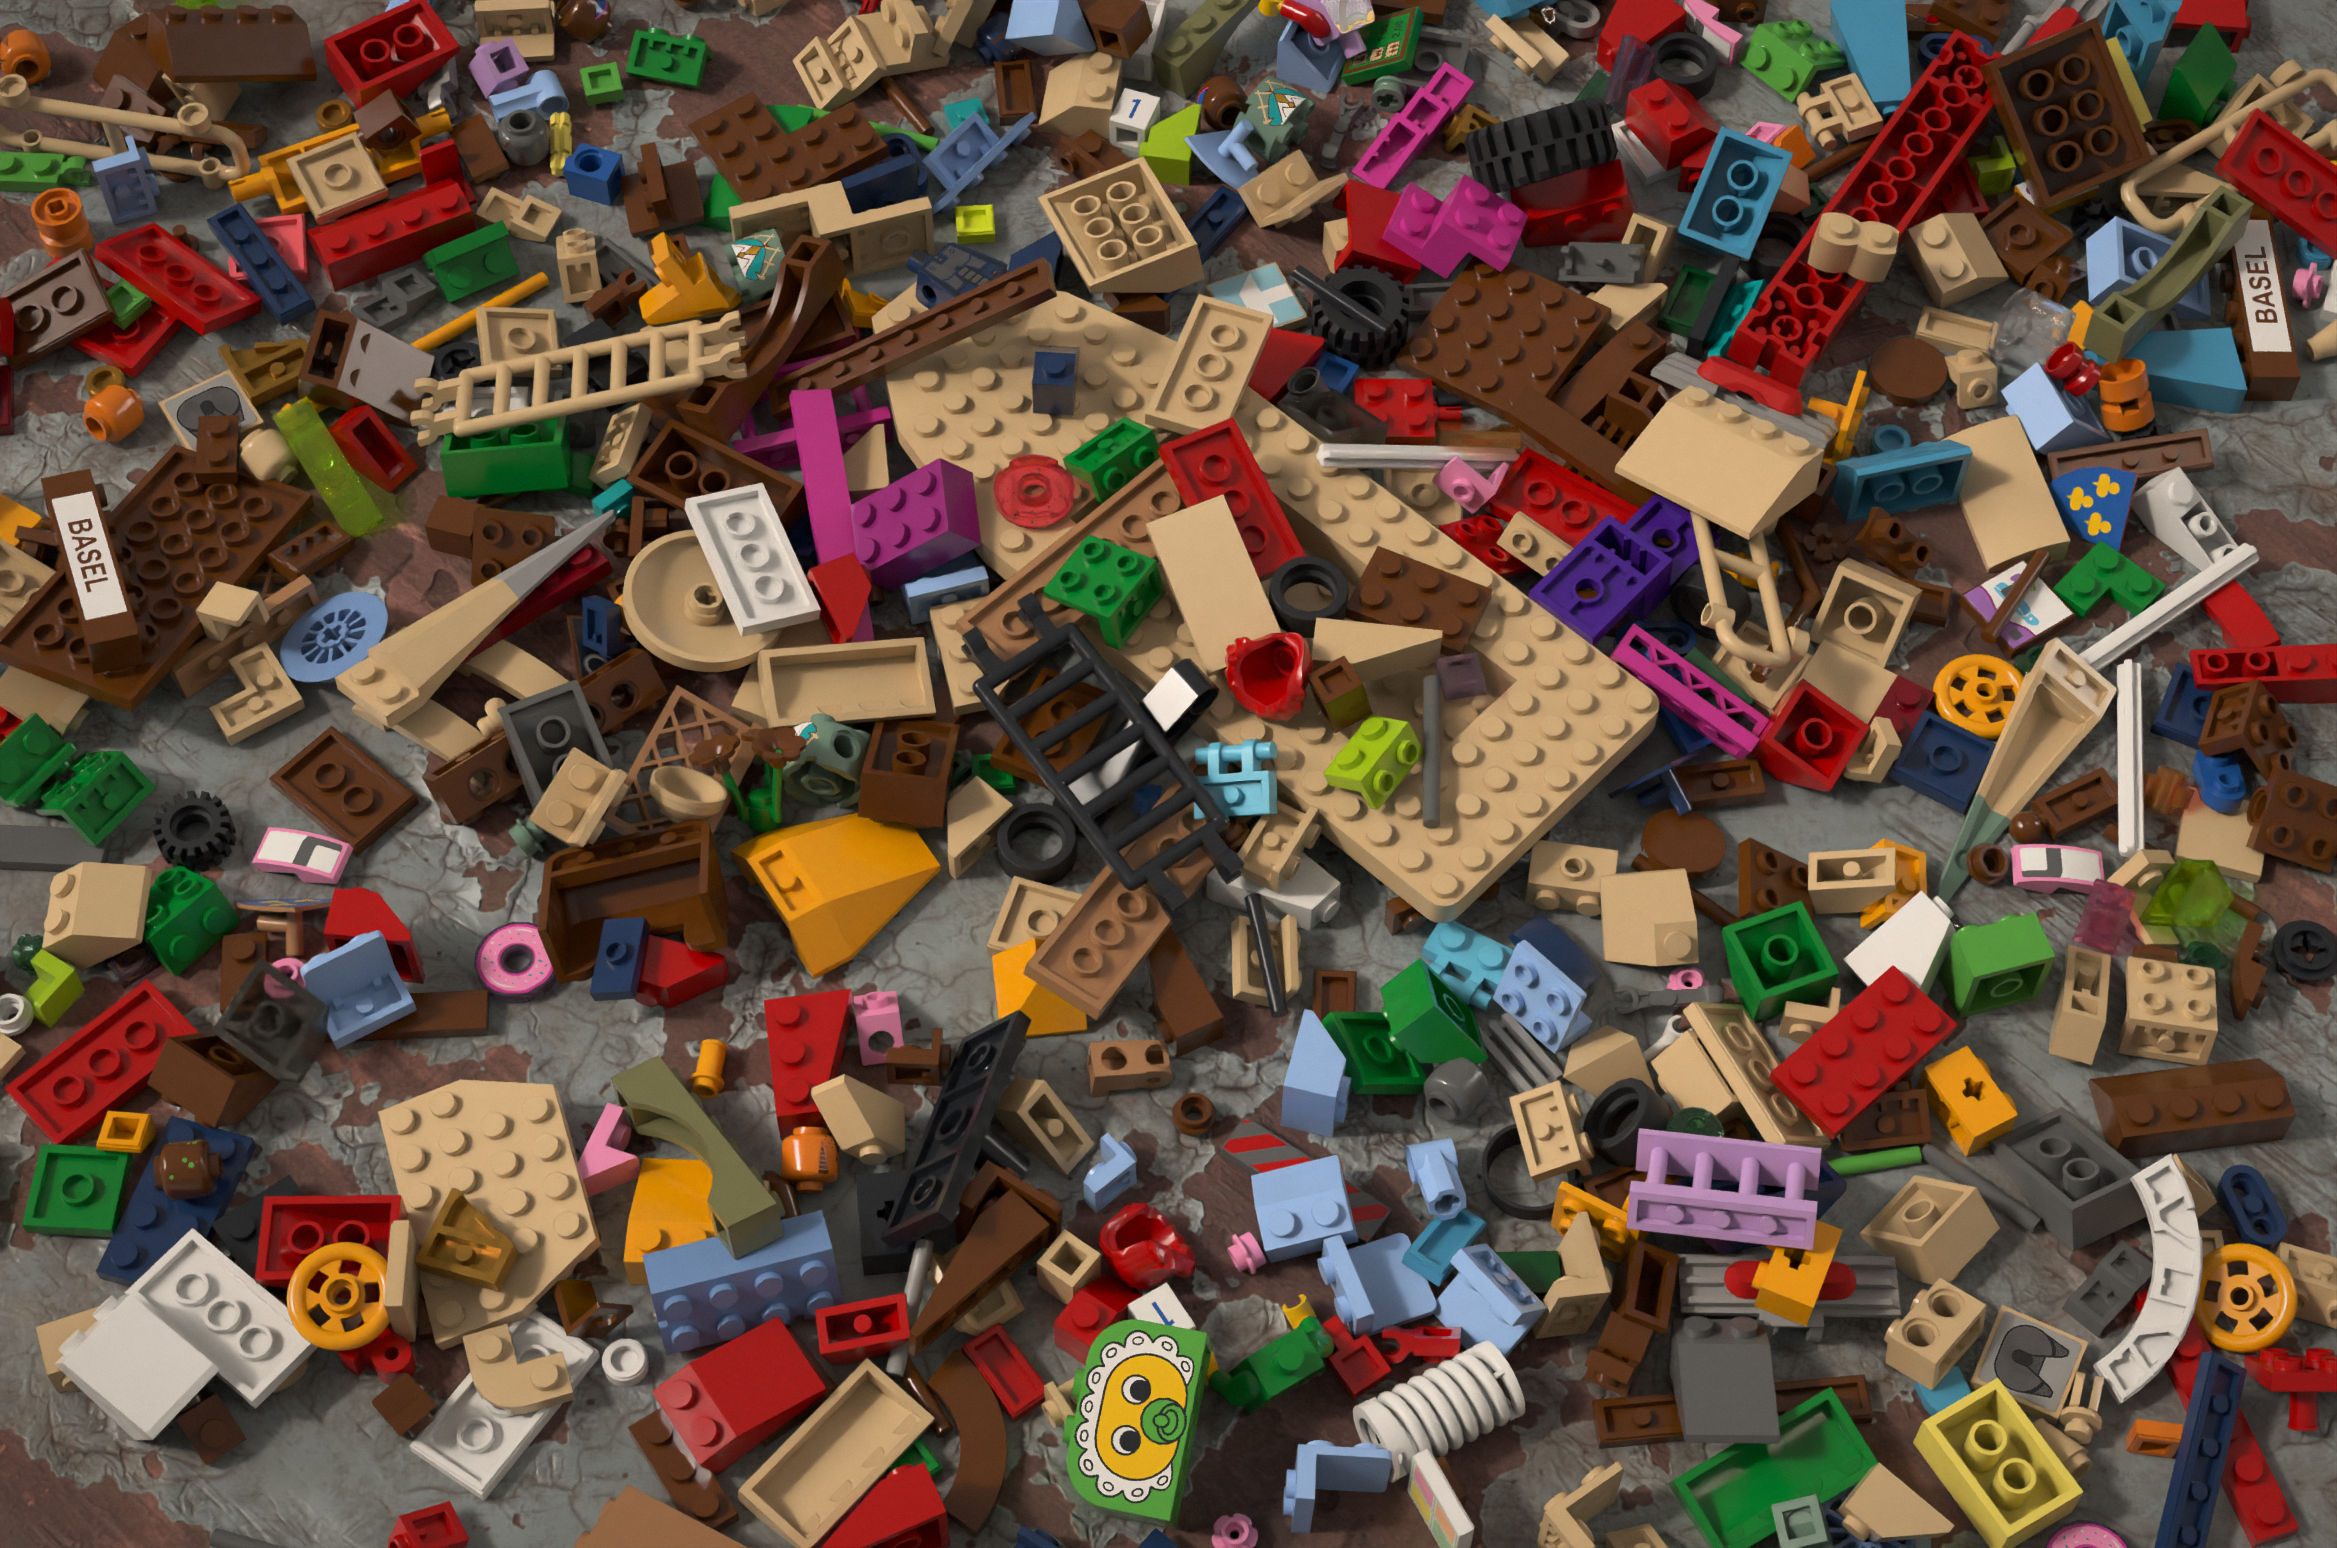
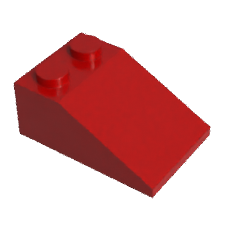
[324,0,460,110]
[255,1195,408,1301]
[652,1316,829,1475]
[821,1462,951,1548]

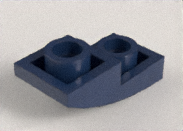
[1508,915,1602,990]

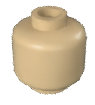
[239,429,299,484]

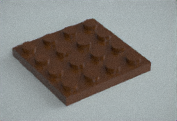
[1395,256,1612,419]

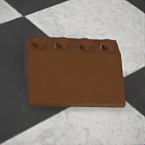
[1979,18,2153,208]

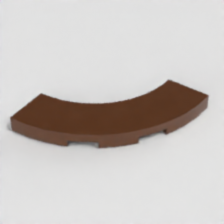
[927,1349,1008,1538]

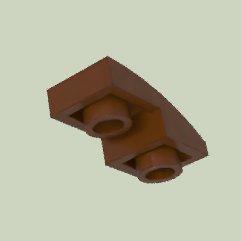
[448,113,510,184]
[2229,920,2269,1021]

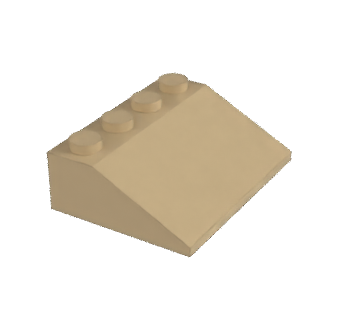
[1038,156,1205,293]
[1615,385,1824,540]

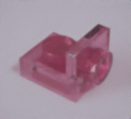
[2072,879,2137,955]

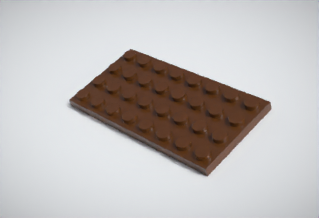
[0,444,314,712]

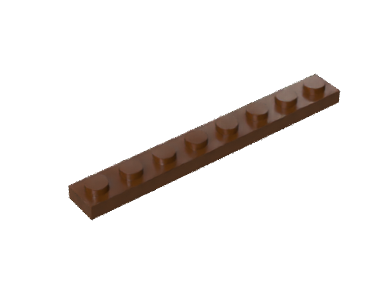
[768,257,1057,423]

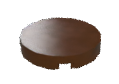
[1868,337,1948,407]
[1640,809,1726,882]

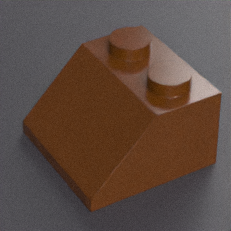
[93,12,176,104]
[147,1030,285,1129]

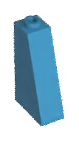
[1830,0,1911,125]
[2083,328,2248,414]

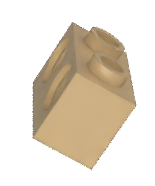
[1884,1278,1987,1391]

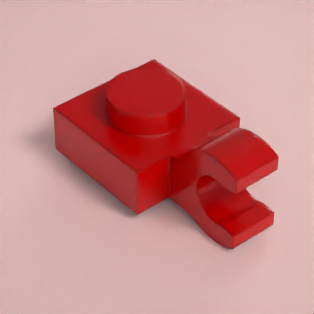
[1322,1315,1392,1400]
[1382,1325,1461,1364]

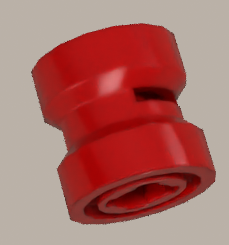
[2045,341,2102,397]

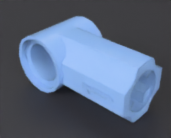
[488,70,569,127]
[1406,1138,1466,1220]

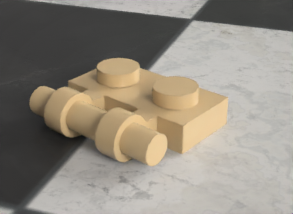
[1796,72,1883,151]

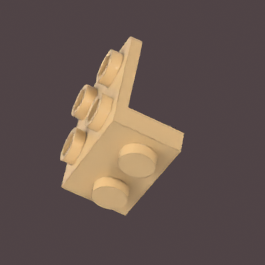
[0,666,99,739]

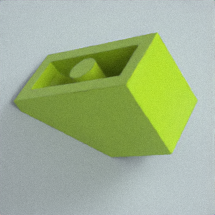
[1138,104,1201,186]

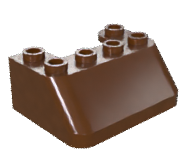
[538,819,729,984]

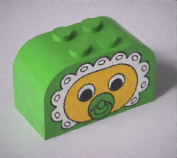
[1062,1319,1213,1530]

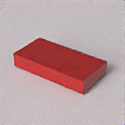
[961,1322,1046,1423]

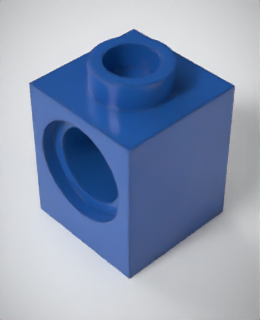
[563,142,626,206]

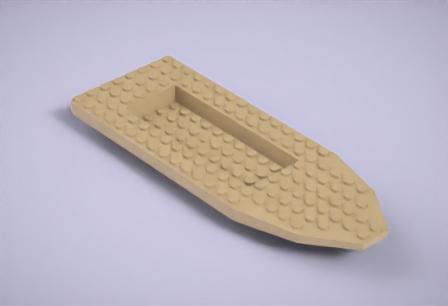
[872,282,1659,923]

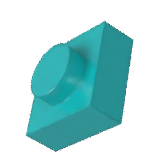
[944,97,991,132]
[591,478,635,531]

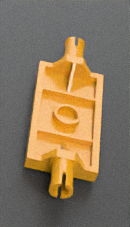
[228,107,453,216]

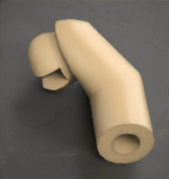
[477,698,507,738]

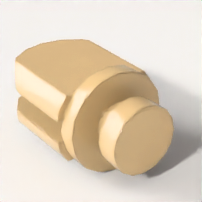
[2060,1371,2104,1444]

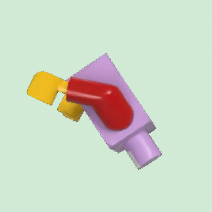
[1258,0,1375,59]

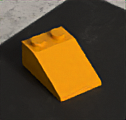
[623,1158,716,1285]

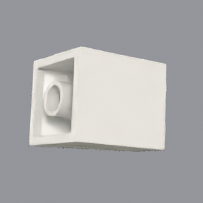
[55,1294,220,1440]

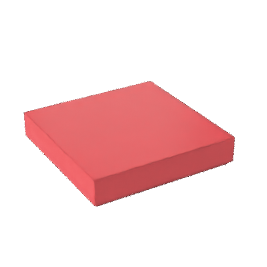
[229,213,309,288]

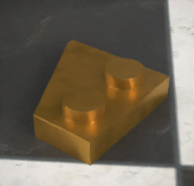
[218,339,308,407]
[414,1188,519,1292]

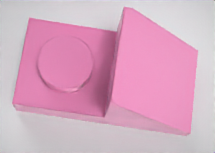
[577,1103,641,1198]

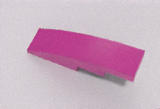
[1352,62,1476,190]

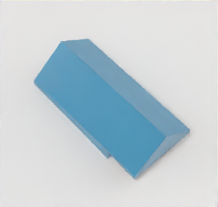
[2102,0,2183,93]

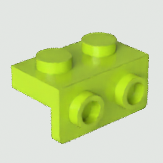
[1323,715,1423,810]

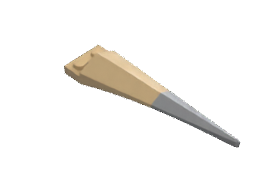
[335,509,616,728]

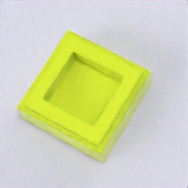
[955,204,996,244]

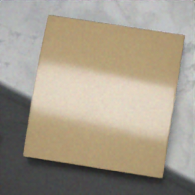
[793,16,887,111]

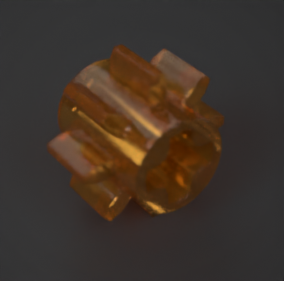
[2144,764,2195,816]

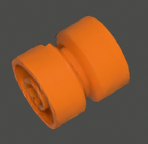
[31,188,94,259]
[2096,358,2155,431]

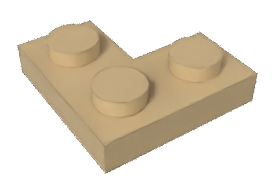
[209,641,306,746]

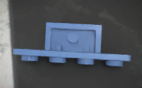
[922,111,1037,215]

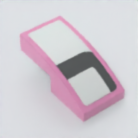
[1683,0,1743,69]
[252,827,353,884]
[2010,844,2105,896]

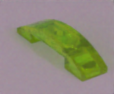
[272,396,385,539]

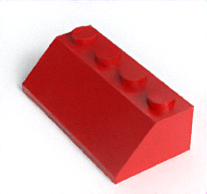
[306,178,477,292]

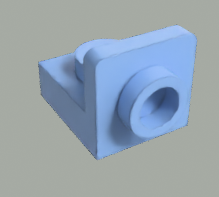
[1083,1133,1137,1213]

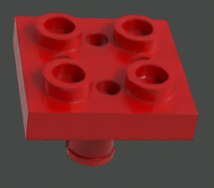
[2244,1348,2337,1431]

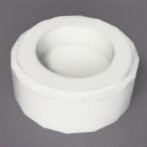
[602,1339,649,1387]

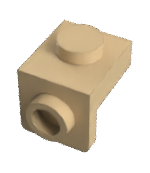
[1944,349,1997,409]
[1842,716,1902,783]
[1778,987,1847,1044]

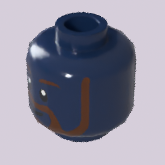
[975,11,1027,64]

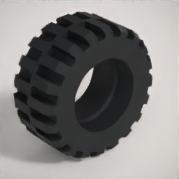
[1464,96,1618,194]

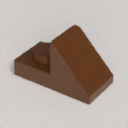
[1103,292,1170,335]

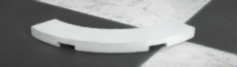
[2093,1153,2203,1405]

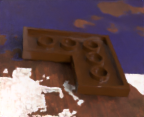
[688,92,890,204]

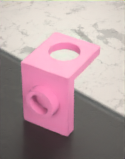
[1432,456,1509,514]
[854,991,904,1066]

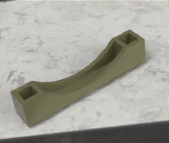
[1151,0,1260,99]
[2083,185,2254,365]
[611,1055,785,1260]

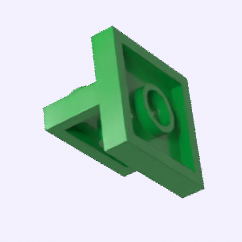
[422,220,521,303]

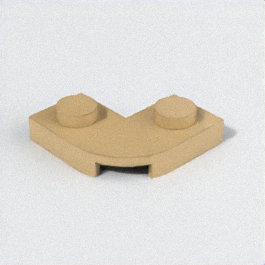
[462,1324,575,1415]

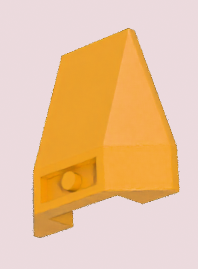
[730,813,941,979]

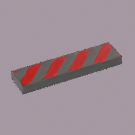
[1220,1116,1392,1245]

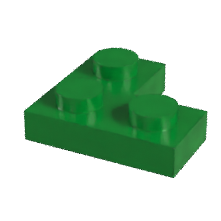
[2052,540,2167,620]

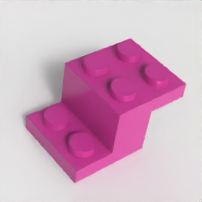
[1382,174,1529,279]

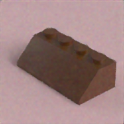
[145,5,317,83]
[626,418,808,535]
[2088,1058,2296,1159]

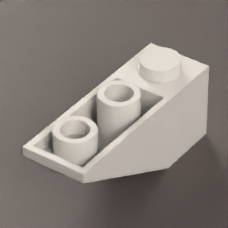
[2131,467,2239,571]

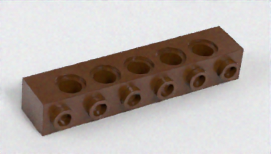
[422,648,668,825]

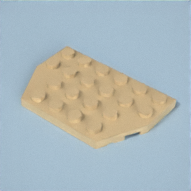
[378,1079,601,1351]

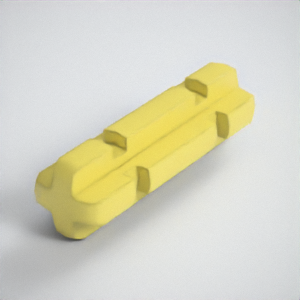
[550,112,572,177]

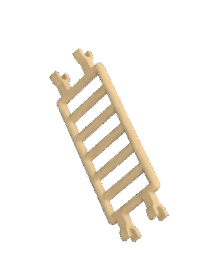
[410,310,747,447]

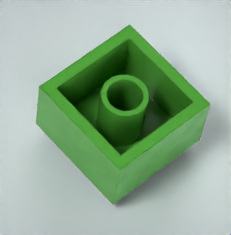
[1939,912,2056,1019]

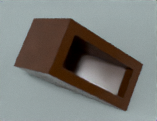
[1610,1239,1679,1334]

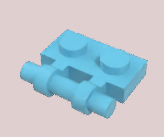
[1194,739,1278,820]
[1413,921,1514,1011]

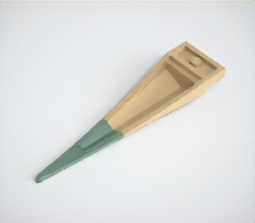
[1932,637,2117,904]

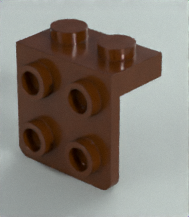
[954,1160,1063,1249]

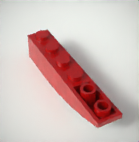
[2189,644,2337,704]

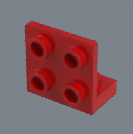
[1438,514,1533,579]

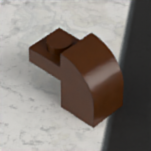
[1584,1309,1657,1397]

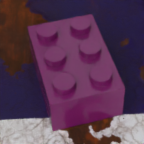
[850,458,982,591]

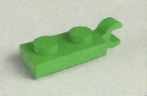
[0,152,92,192]

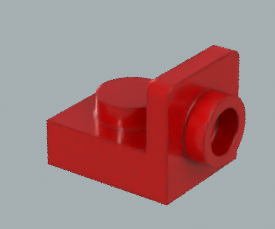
[388,1501,469,1548]

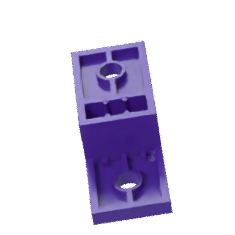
[1529,493,1721,646]

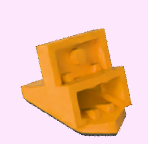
[639,231,744,327]

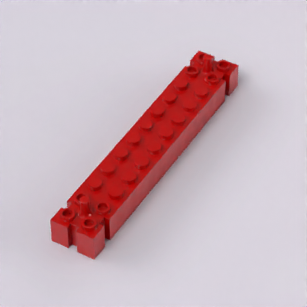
[1727,29,2004,390]

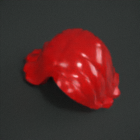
[1224,632,1313,721]
[1099,1202,1196,1290]

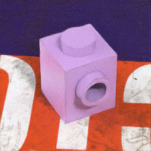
[468,37,529,99]

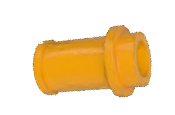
[689,1039,728,1098]

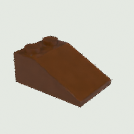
[858,718,960,828]

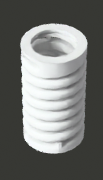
[1353,1340,1525,1483]

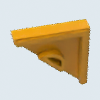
[837,278,890,329]

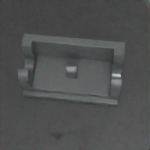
[1558,242,1646,283]

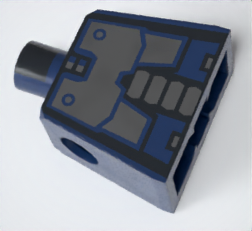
[906,242,1008,309]

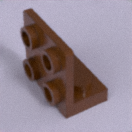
[2198,679,2299,783]

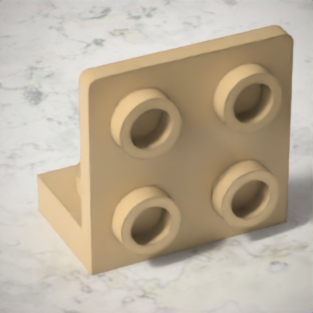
[1237,149,1348,229]
[528,747,629,848]
[2117,956,2218,1066]
[1532,1212,1612,1339]
[1536,1461,1624,1548]

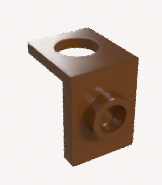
[552,1279,634,1339]

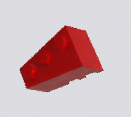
[1510,159,1638,248]
[764,989,854,1141]

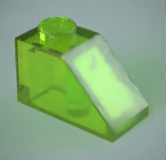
[2139,859,2234,927]

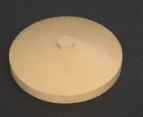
[622,530,784,672]

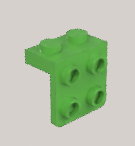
[1738,19,1847,103]

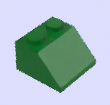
[2157,21,2238,131]
[1722,901,1839,1023]
[1380,958,1488,1063]

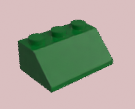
[440,415,572,500]

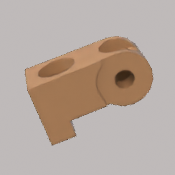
[1086,1040,1173,1097]

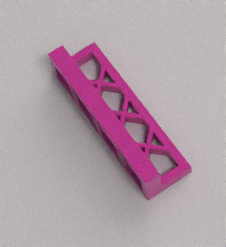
[1609,623,1769,759]

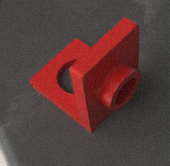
[418,139,477,205]

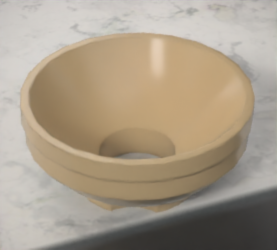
[649,766,727,823]

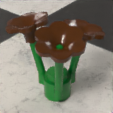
[689,727,806,832]

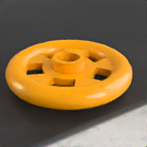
[1933,654,2024,739]
[287,1242,391,1351]
[2194,1243,2298,1353]

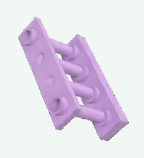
[1627,1128,1822,1250]

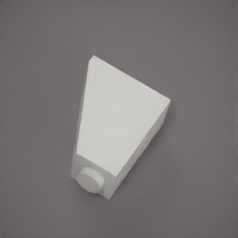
[1206,852,1341,931]
[1843,890,1957,996]

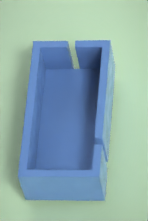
[642,1210,844,1356]

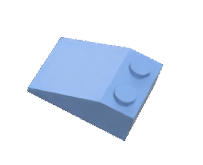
[2086,216,2211,320]

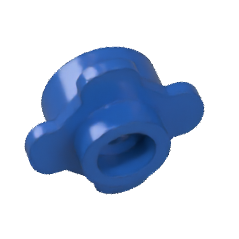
[1133,782,1162,817]

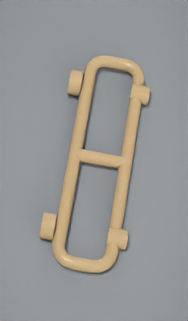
[2120,59,2337,234]
[0,74,251,189]
[1690,511,1810,669]

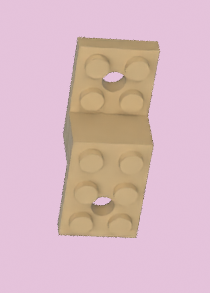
[728,181,935,279]

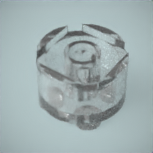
[1986,288,2076,374]

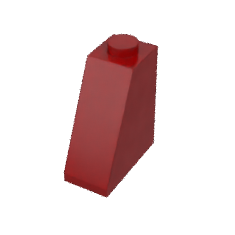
[1596,0,1687,82]
[1247,328,1325,406]

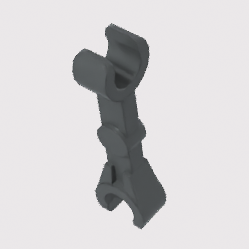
[1321,93,1364,170]
[1614,985,1724,1015]

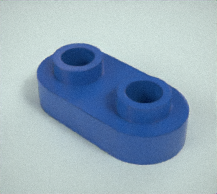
[2192,749,2246,812]

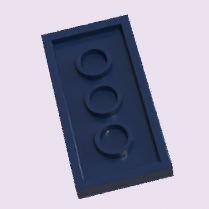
[96,1115,256,1287]

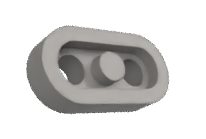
[1531,0,1600,38]

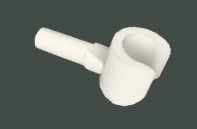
[1642,1015,1693,1064]

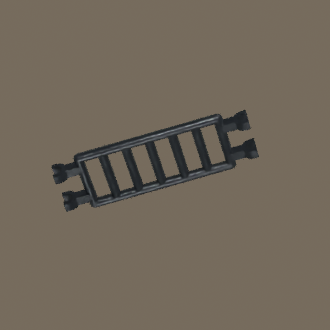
[961,592,1244,922]

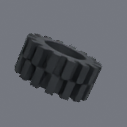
[152,790,236,873]

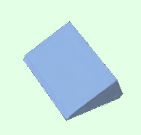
[1005,0,1096,56]
[1276,20,1346,93]

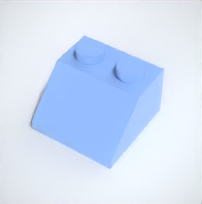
[2001,362,2112,456]
[1281,1009,1352,1138]
[1251,1154,1359,1263]

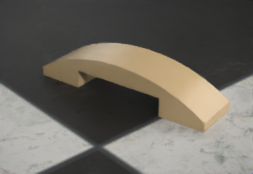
[455,640,569,700]
[352,699,509,789]

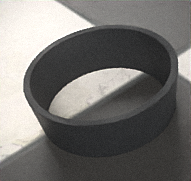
[1482,1124,1580,1220]

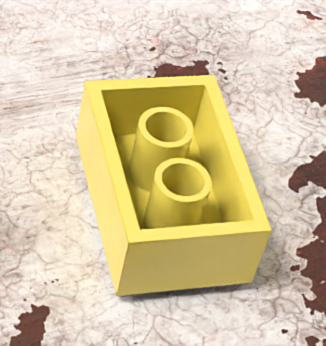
[1913,1378,2083,1548]

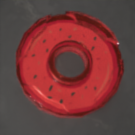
[993,454,1075,529]

